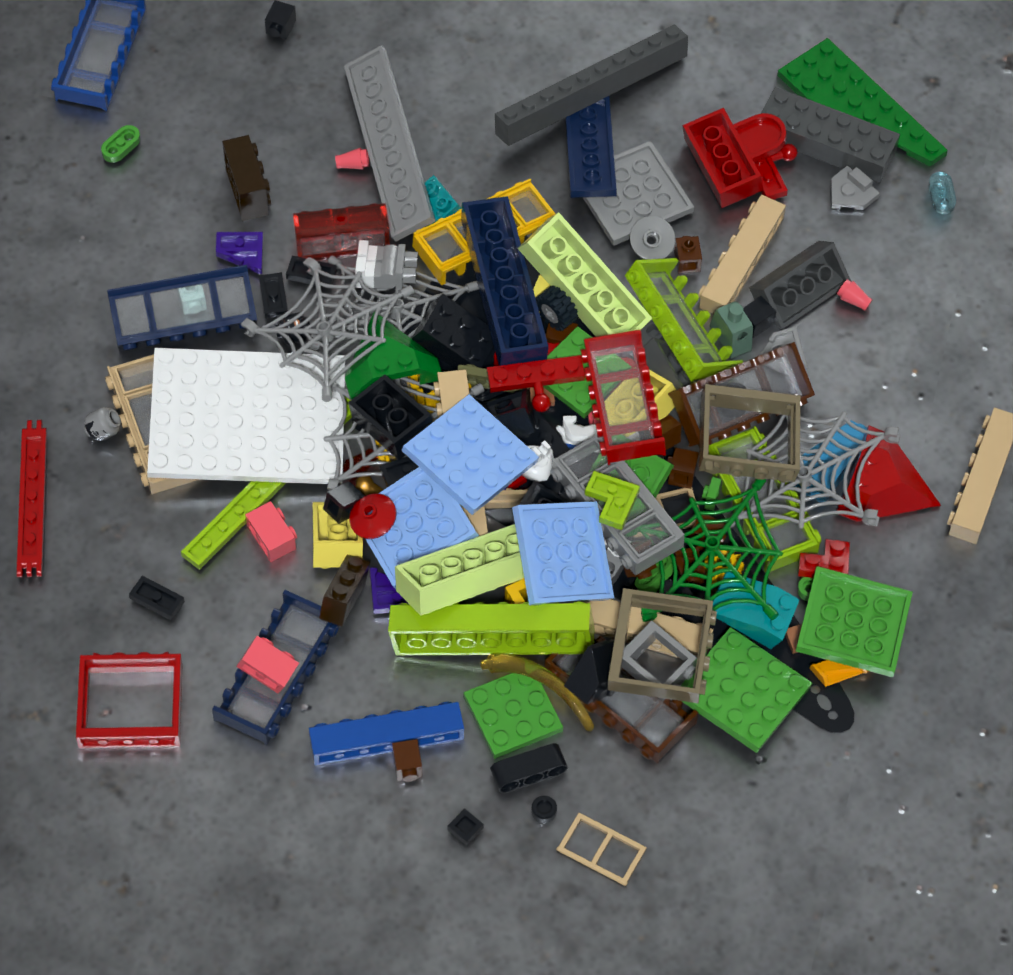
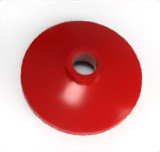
[349,494,397,539]

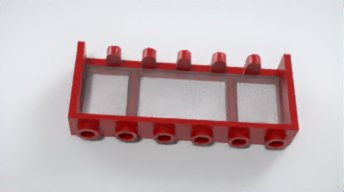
[581,330,666,465]

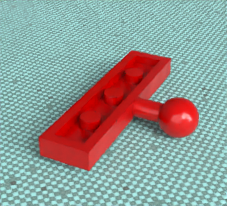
[755,144,798,200]
[487,355,585,412]

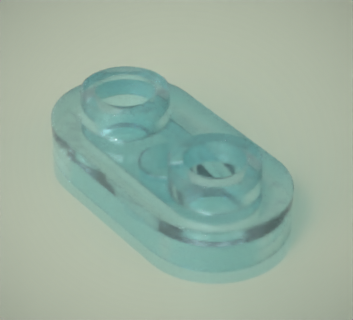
[928,172,956,214]

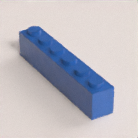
[309,701,464,766]

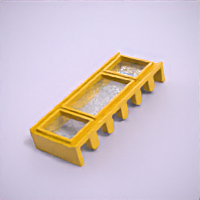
[412,179,555,286]

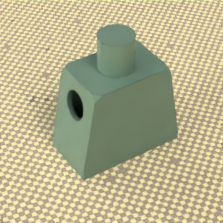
[709,301,753,359]

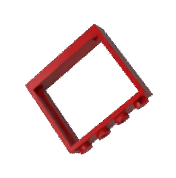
[76,652,183,748]

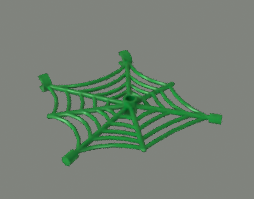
[624,479,783,622]

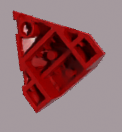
[836,425,941,522]

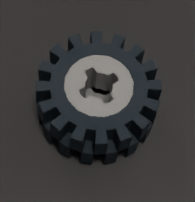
[536,286,578,331]

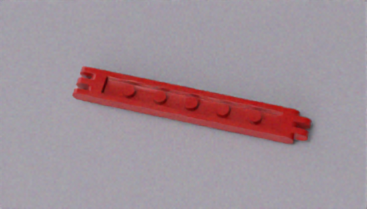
[17,420,47,578]

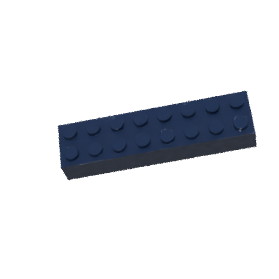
[461,196,549,366]

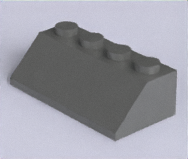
[749,241,852,330]
[643,338,723,431]

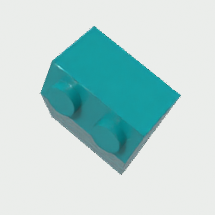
[713,572,800,649]

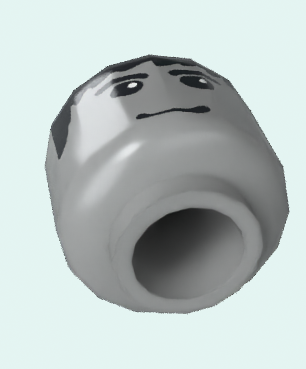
[84,407,121,441]

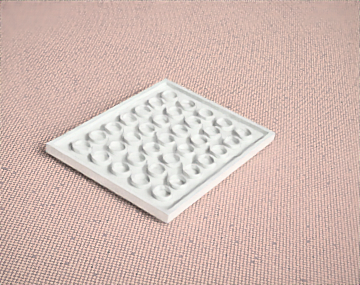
[147,348,345,485]

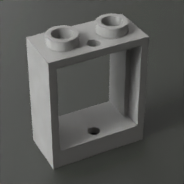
[622,620,697,702]

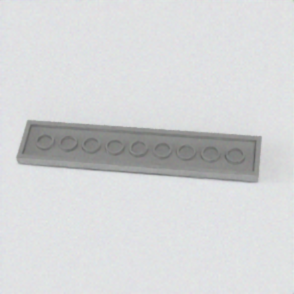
[344,45,435,242]

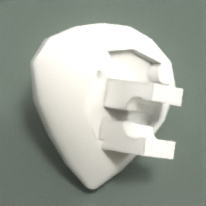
[522,440,554,482]

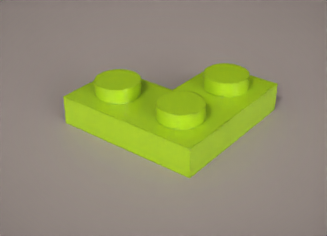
[585,471,640,530]

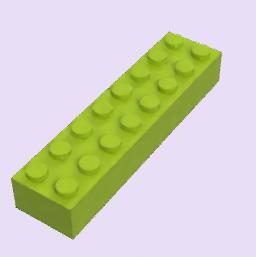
[388,601,595,656]

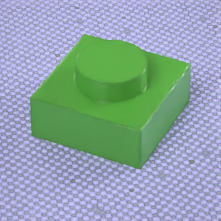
[702,477,722,511]

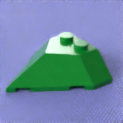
[345,311,442,399]

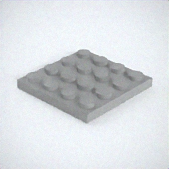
[582,141,694,246]

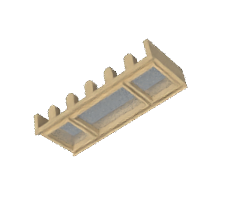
[105,354,200,495]

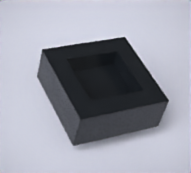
[447,808,484,846]

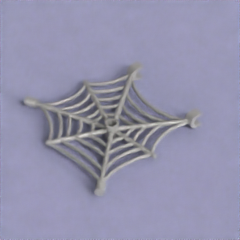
[308,255,479,352]
[241,257,415,402]
[323,377,484,491]
[725,404,900,529]

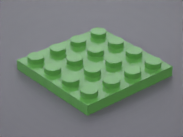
[795,566,913,677]
[681,627,812,753]

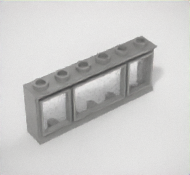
[550,434,685,576]

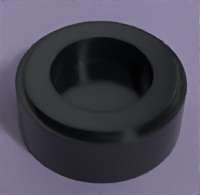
[531,796,557,823]

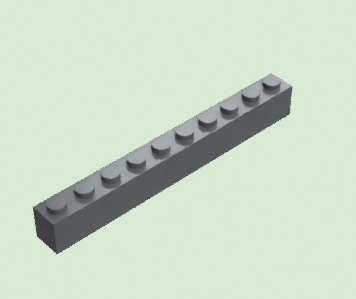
[495,24,688,146]

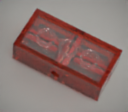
[293,203,390,261]

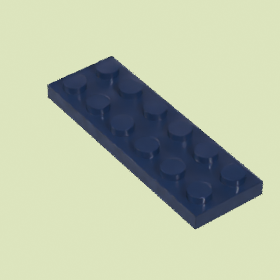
[566,96,617,198]

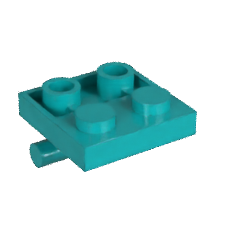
[425,175,461,227]

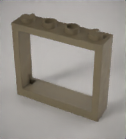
[699,384,801,482]
[608,588,717,703]

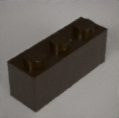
[319,554,370,627]

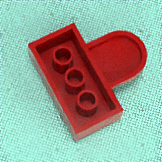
[682,107,787,208]

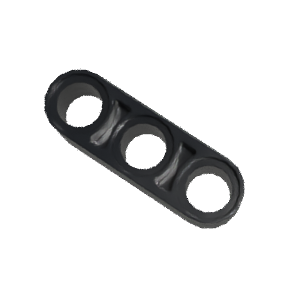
[490,743,568,793]

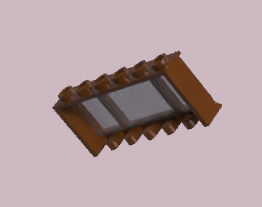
[668,342,815,447]
[544,636,699,764]

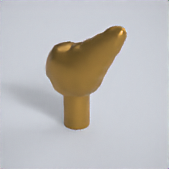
[355,476,384,496]

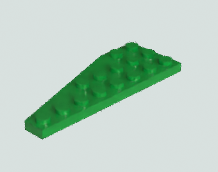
[777,38,948,166]

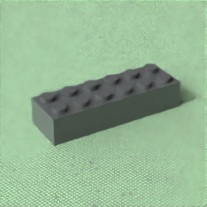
[761,87,900,183]

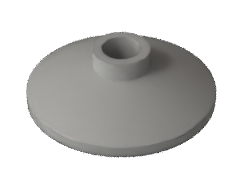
[629,216,675,260]

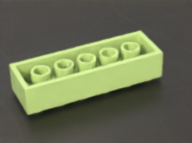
[517,212,652,337]
[395,524,524,616]

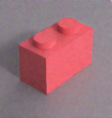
[245,501,297,563]
[236,636,299,694]

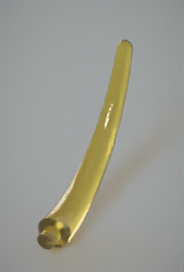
[481,654,594,731]

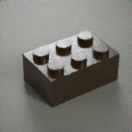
[222,135,271,222]

